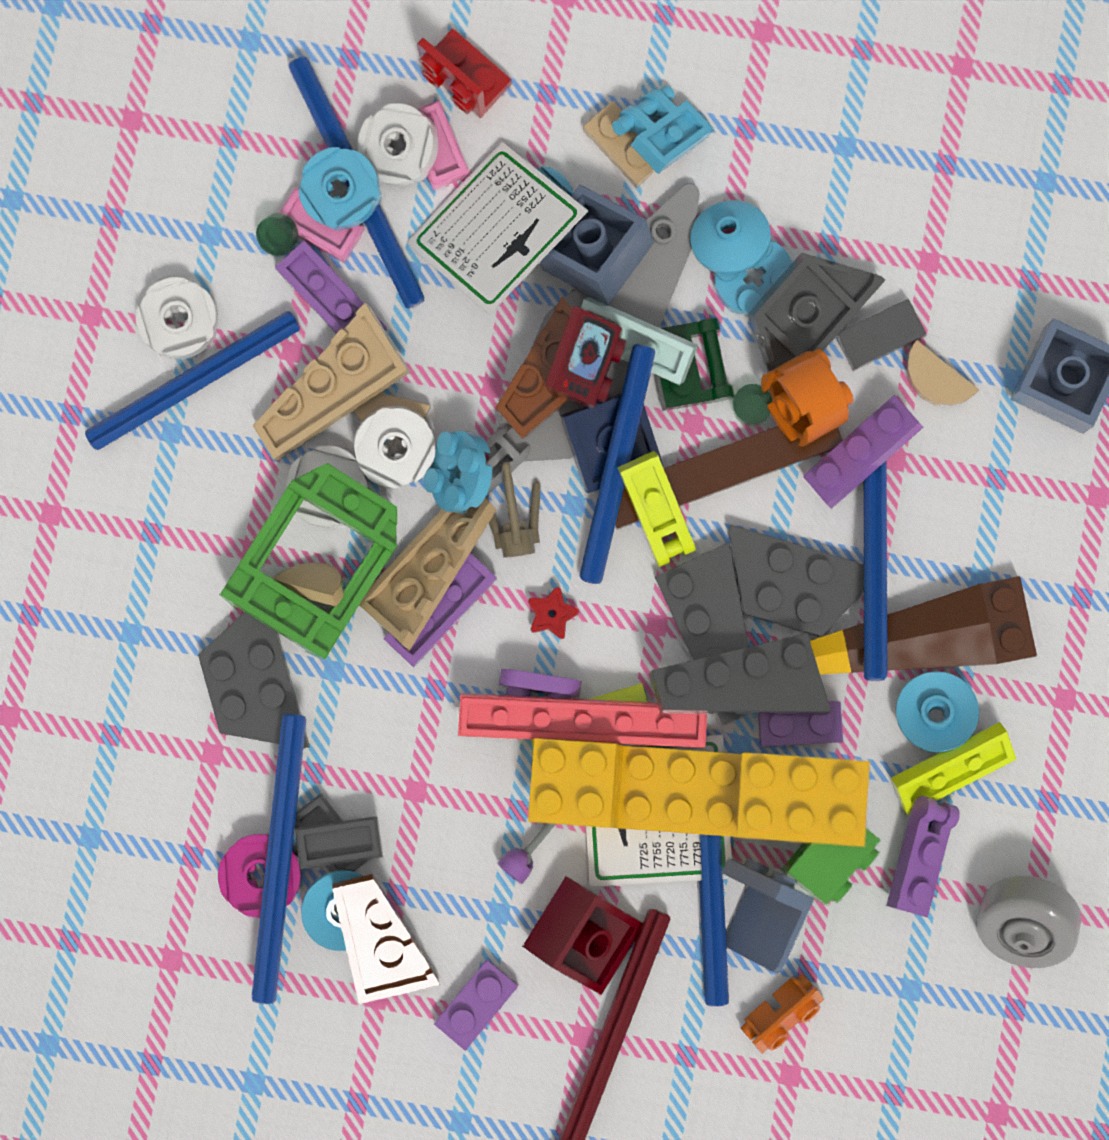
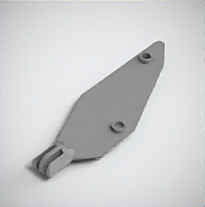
[484,183,700,495]

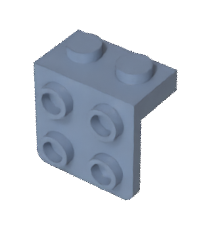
[722,858,815,973]

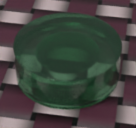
[256,213,299,256]
[732,384,773,426]

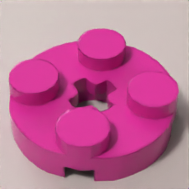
[218,834,302,917]

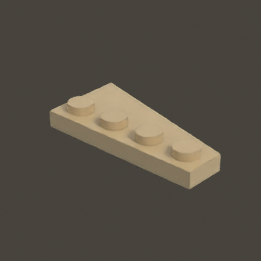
[253,303,411,461]
[359,499,496,651]

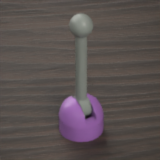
[497,823,556,885]

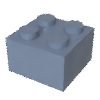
[540,184,654,306]
[1010,318,1109,434]

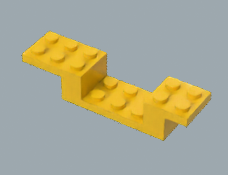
[528,738,870,847]

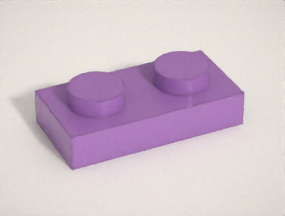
[758,701,843,747]
[434,959,519,1051]

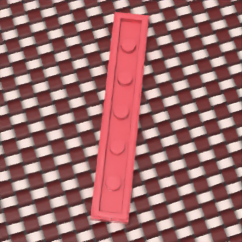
[458,693,707,748]

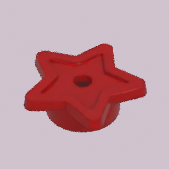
[528,587,580,639]

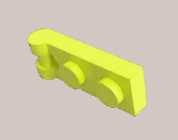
[617,451,696,567]

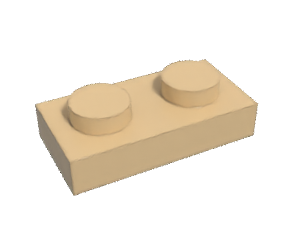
[583,100,655,188]

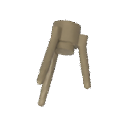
[485,462,541,558]

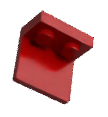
[417,28,512,119]

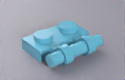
[612,85,714,174]

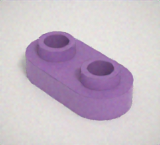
[499,669,582,698]

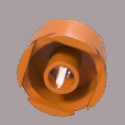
[761,349,854,447]

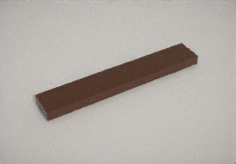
[615,426,843,530]

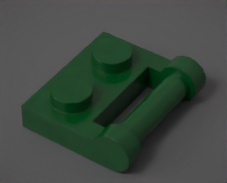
[655,318,735,411]

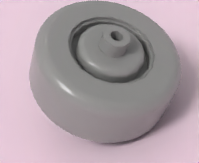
[977,876,1081,968]

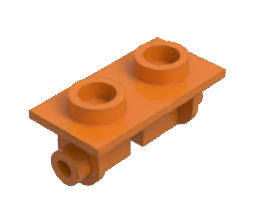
[740,973,824,1054]

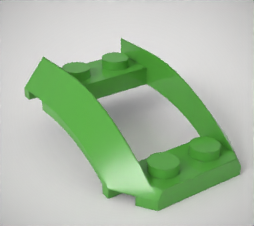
[220,463,398,660]

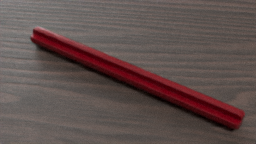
[559,909,670,1140]

